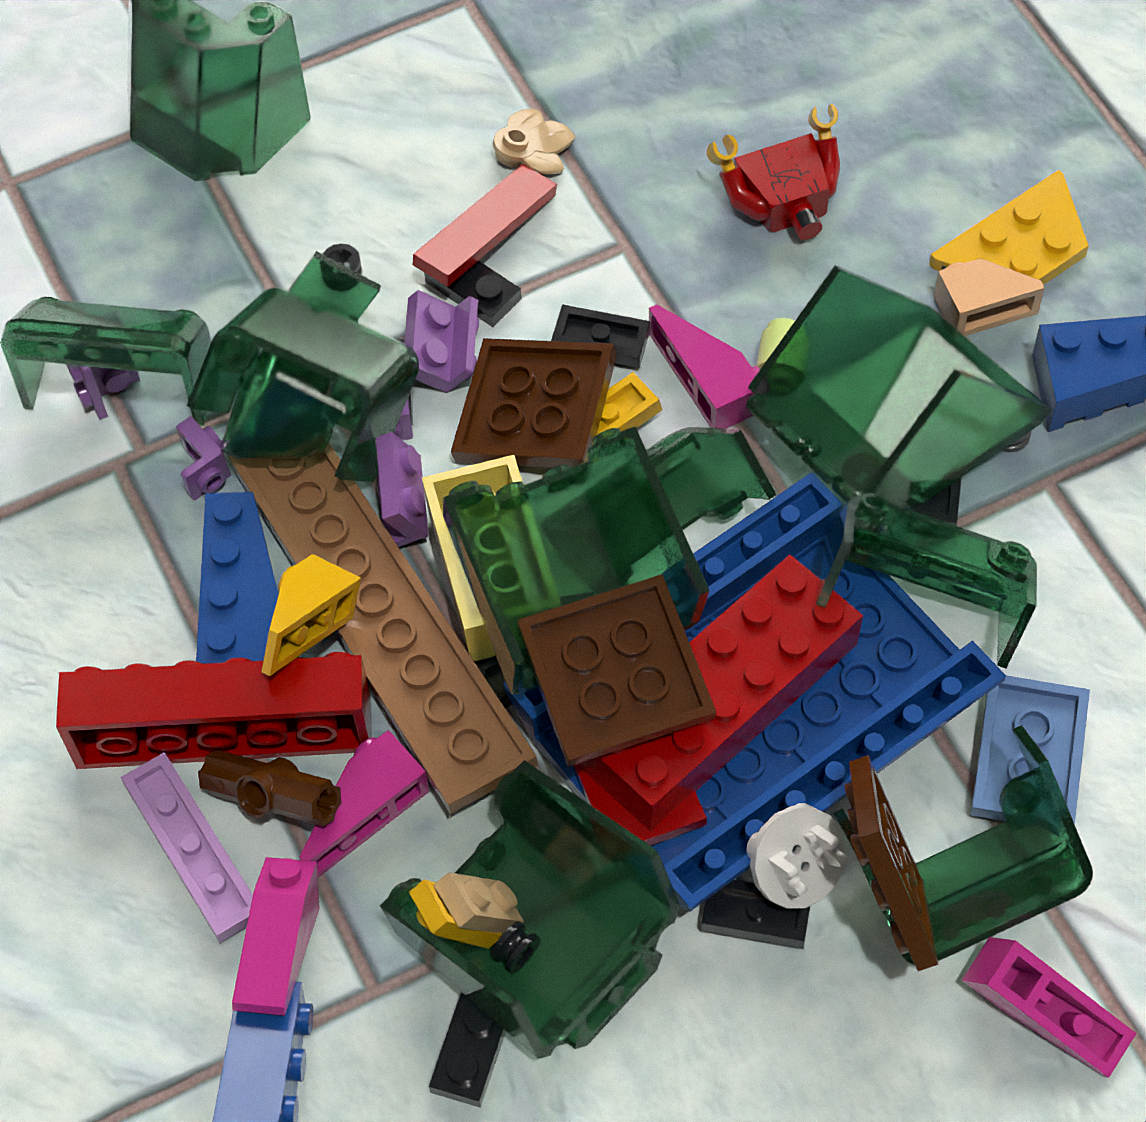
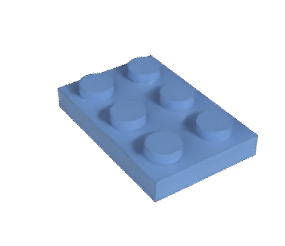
[970,675,1090,833]

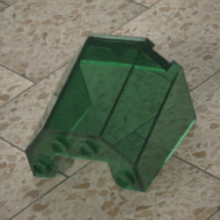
[127,0,311,181]
[443,426,709,695]
[380,760,680,1059]

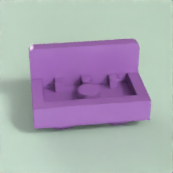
[376,432,428,547]

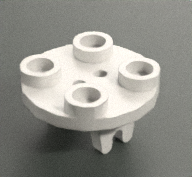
[746,803,849,909]

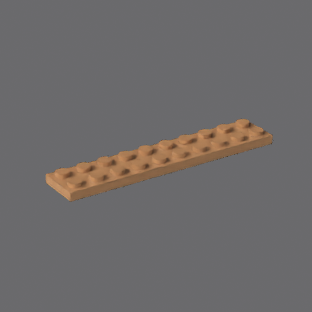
[224,407,538,814]

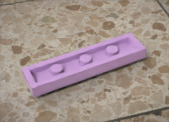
[120,752,253,943]

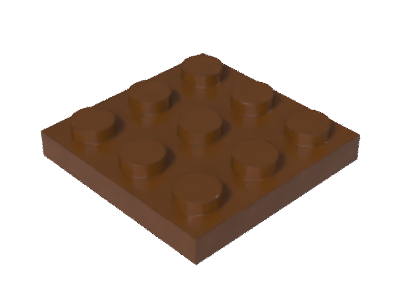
[451,338,617,470]
[517,574,716,767]
[844,755,938,972]

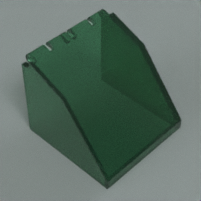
[746,265,1052,515]

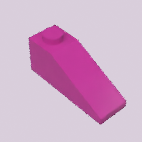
[649,304,767,434]
[299,730,430,878]
[232,857,320,1016]
[962,937,1137,1078]

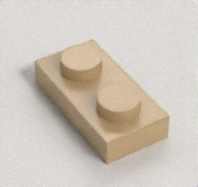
[433,872,524,934]

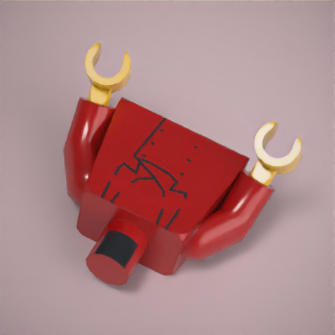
[706,104,840,240]

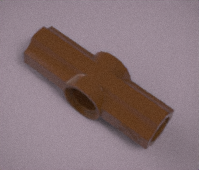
[198,750,342,826]

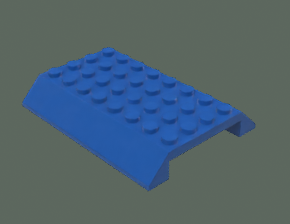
[503,472,1006,912]

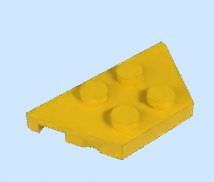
[929,170,1089,285]

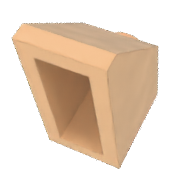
[934,258,1045,339]

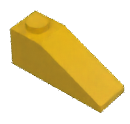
[261,554,361,676]

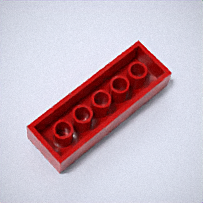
[578,554,863,832]
[56,652,372,769]

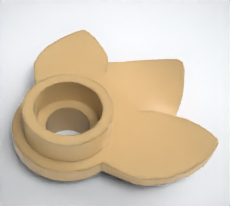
[493,109,575,174]

